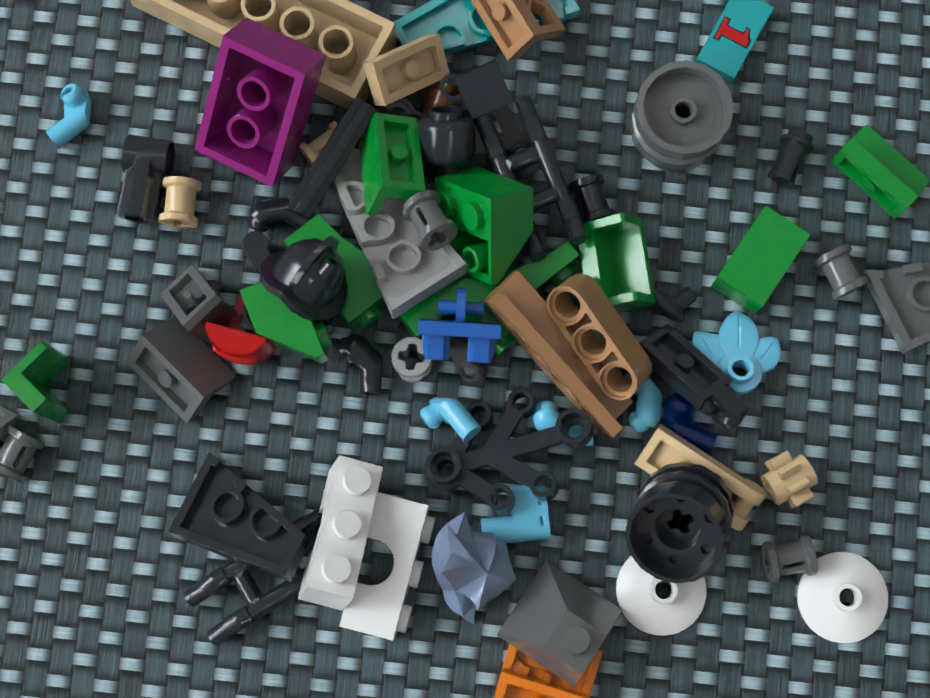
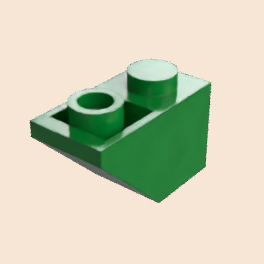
[240,282,332,363]

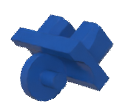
[417,288,501,363]

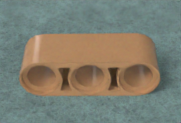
[547,274,652,400]

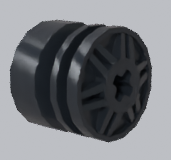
[625,462,735,584]

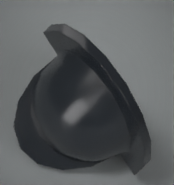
[260,235,348,321]

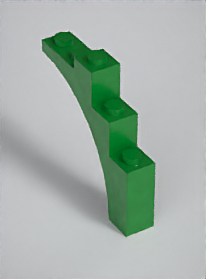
[283,214,579,356]

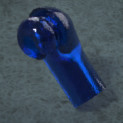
[663,392,717,454]

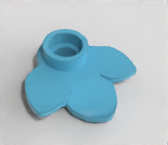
[692,311,781,395]

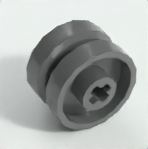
[630,60,734,172]

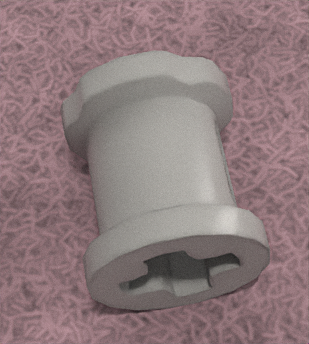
[391,337,433,383]

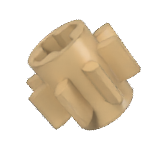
[761,451,818,509]

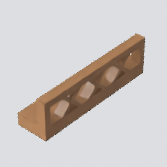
[471,0,566,61]
[482,271,633,438]

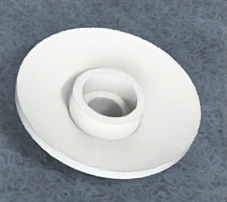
[797,552,888,643]
[616,556,706,636]

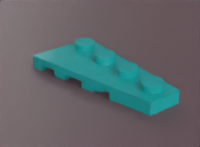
[394,0,581,56]

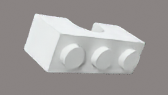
[298,455,383,610]
[339,492,436,641]

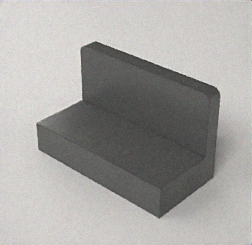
[126,316,236,423]

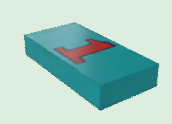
[695,0,774,83]

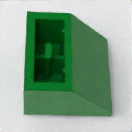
[435,167,533,285]

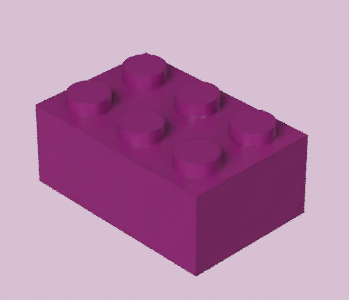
[194,18,327,187]

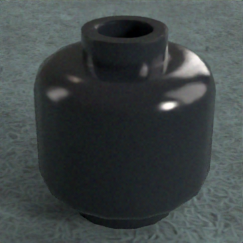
[417,105,476,174]

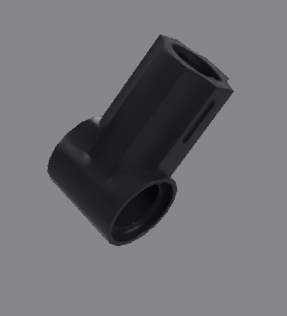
[117,134,175,225]

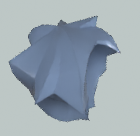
[432,512,516,625]

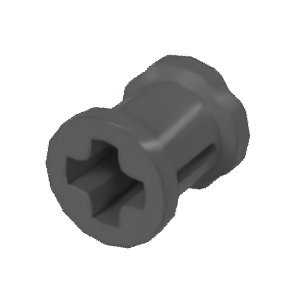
[402,190,458,251]
[813,243,870,300]
[0,425,45,483]
[761,535,818,583]

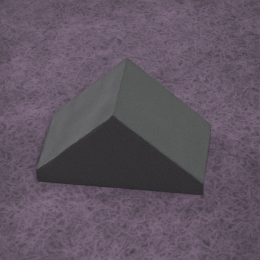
[160,264,238,342]

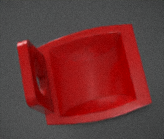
[205,295,277,365]

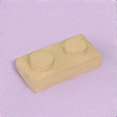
[362,34,450,106]

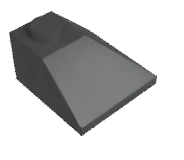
[497,560,622,687]

